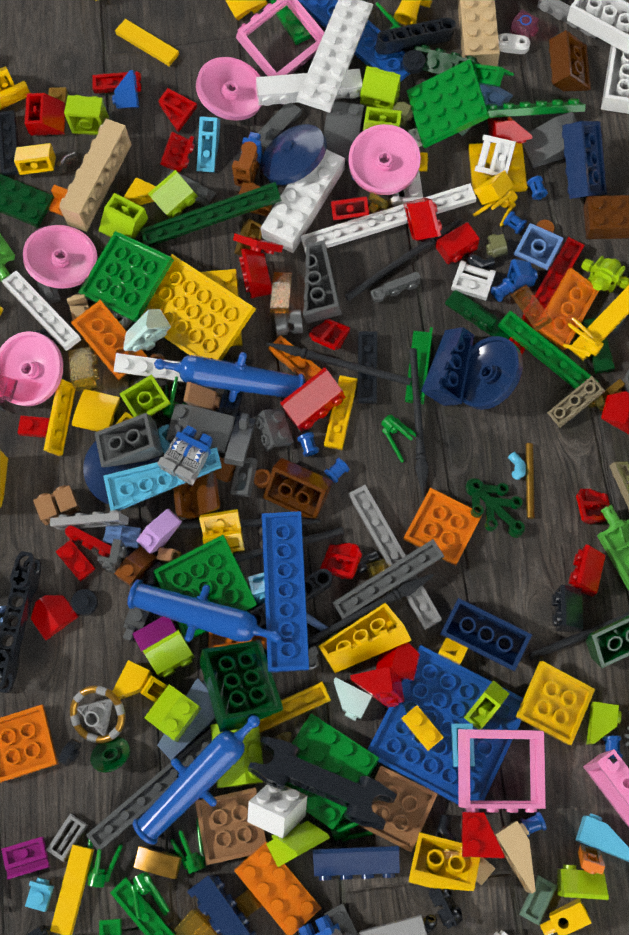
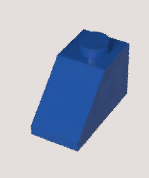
[112,70,139,109]
[507,259,538,292]

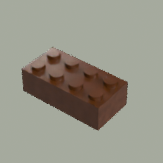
[584,195,629,239]

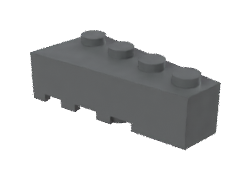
[303,240,342,323]

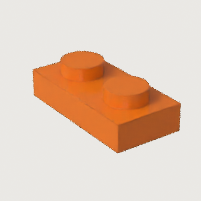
[578,844,605,875]

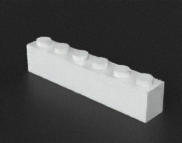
[256,69,362,106]

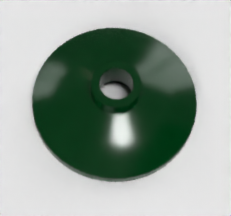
[90,737,130,773]

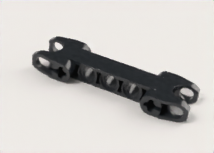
[0,551,42,693]
[248,736,397,830]

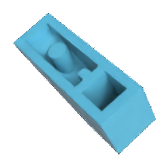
[197,117,220,172]
[575,813,629,862]

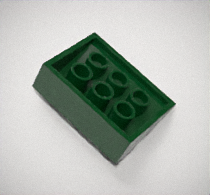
[200,640,283,732]

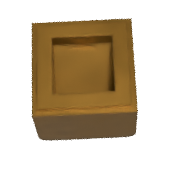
[235,889,263,917]

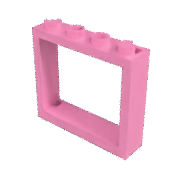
[236,0,324,76]
[458,729,546,813]
[583,749,629,828]

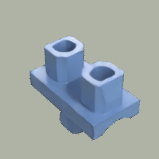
[103,525,142,548]

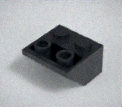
[551,585,584,632]

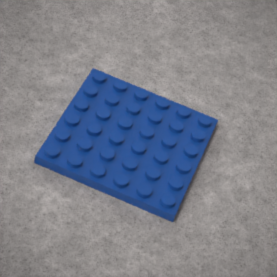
[368,645,523,810]

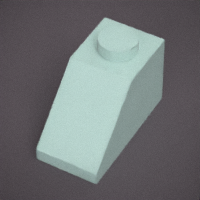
[334,677,372,721]

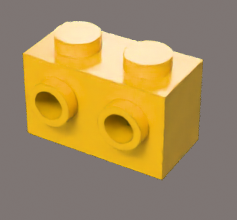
[14,143,56,175]

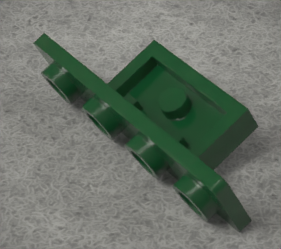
[414,45,480,75]
[445,290,510,340]

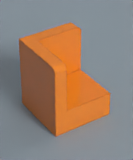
[49,185,68,216]

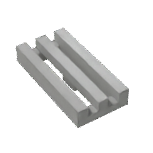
[46,813,88,862]

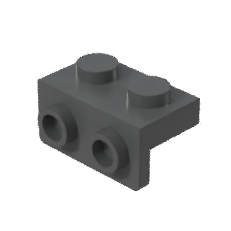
[255,408,293,452]
[97,539,130,573]

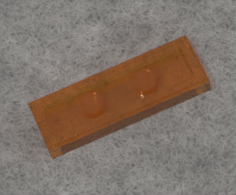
[270,272,292,313]
[511,285,552,332]

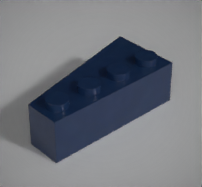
[421,327,474,406]
[187,874,258,935]

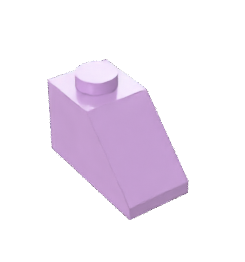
[136,509,182,553]

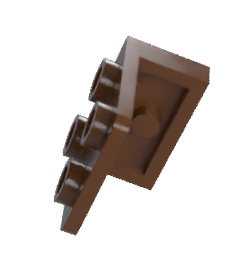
[173,472,220,519]

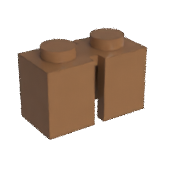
[33,485,81,525]

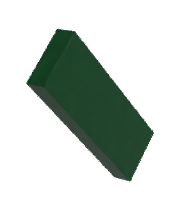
[582,318,615,374]

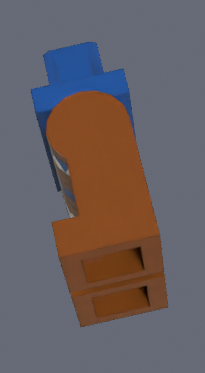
[232,132,262,187]

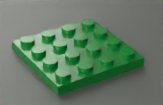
[407,59,490,149]
[78,231,174,323]
[153,535,258,639]
[285,714,380,831]

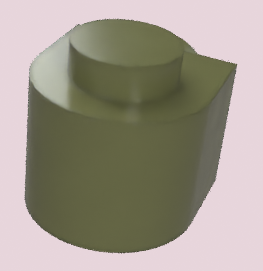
[392,102,413,127]
[486,234,508,258]

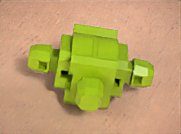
[581,256,629,293]

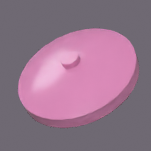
[196,57,262,121]
[349,124,420,195]
[23,225,97,289]
[0,332,63,406]

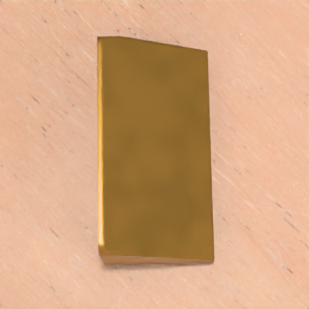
[234,219,262,256]

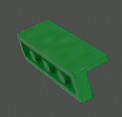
[473,64,514,87]
[405,327,433,404]

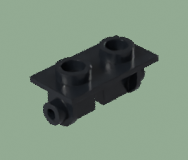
[428,888,463,929]

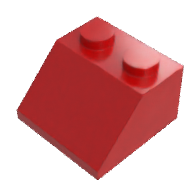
[350,667,404,707]

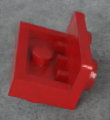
[160,132,195,173]

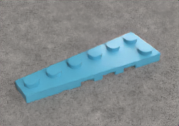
[103,447,222,511]

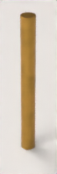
[526,443,535,519]

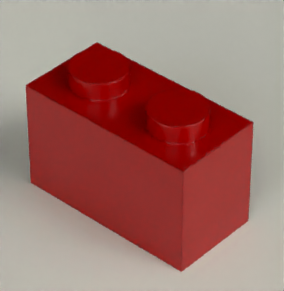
[331,196,369,220]
[436,222,480,264]

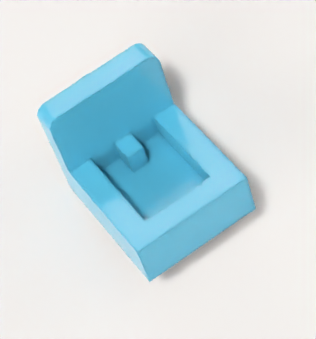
[158,424,171,454]

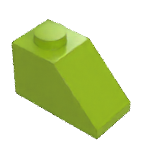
[464,680,510,730]
[586,702,621,745]

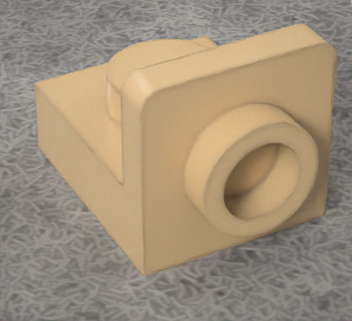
[67,294,89,320]

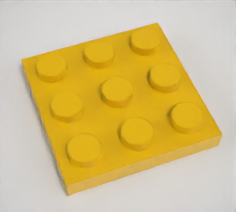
[468,143,527,194]
[516,661,595,745]

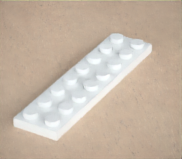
[297,0,373,113]

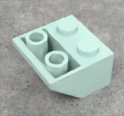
[123,309,171,352]

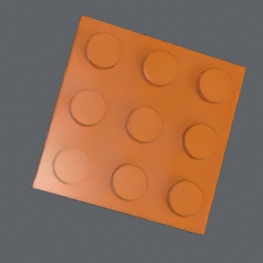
[404,488,483,566]
[0,705,58,783]

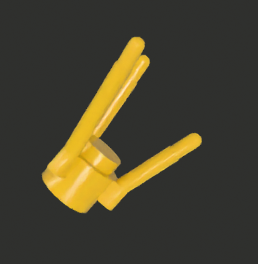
[473,189,517,227]
[563,317,604,357]

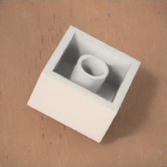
[247,785,307,839]

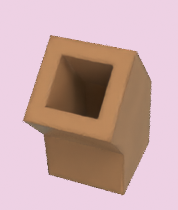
[157,547,181,563]

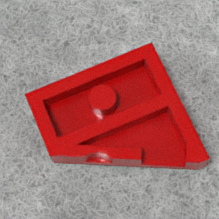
[158,88,197,132]
[233,233,283,255]
[462,811,504,858]

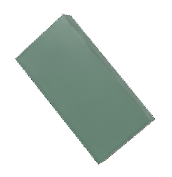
[519,875,557,925]

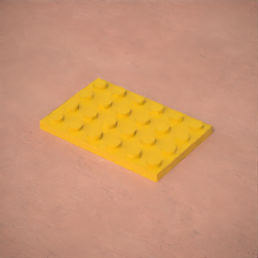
[140,254,256,360]

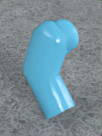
[508,451,526,480]

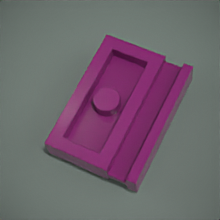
[1,837,50,880]

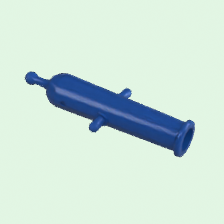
[154,352,305,402]
[127,580,282,642]
[133,715,260,845]

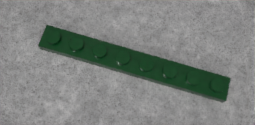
[140,182,282,247]

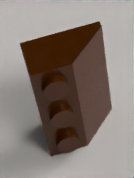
[549,30,591,91]
[263,458,333,519]

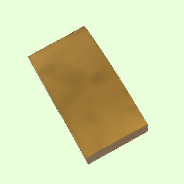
[134,846,182,879]

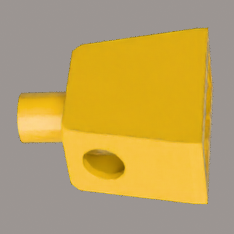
[540,898,591,935]

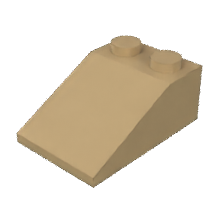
[494,821,536,894]

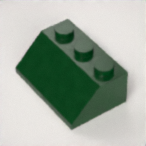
[586,616,629,668]

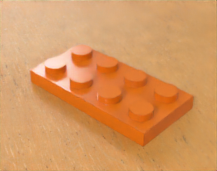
[534,268,599,350]
[71,300,147,381]
[234,841,321,935]

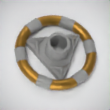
[70,686,125,743]

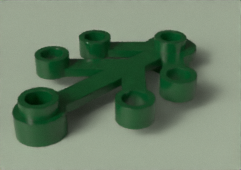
[466,478,525,538]

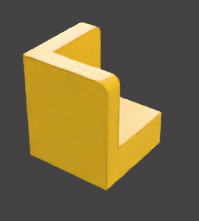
[438,638,468,665]

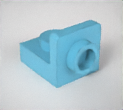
[248,573,265,606]
[25,877,54,912]

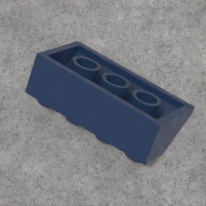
[562,121,607,199]
[441,598,532,672]
[313,846,400,880]

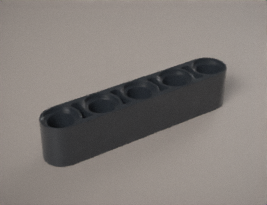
[375,17,456,55]
[250,569,332,629]

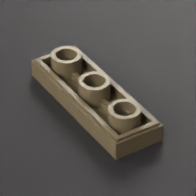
[547,376,605,428]

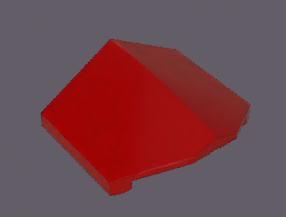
[309,319,350,350]
[601,391,629,434]
[576,489,610,524]
[320,543,362,579]
[31,595,79,640]
[376,642,420,681]

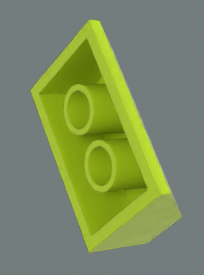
[211,724,263,788]

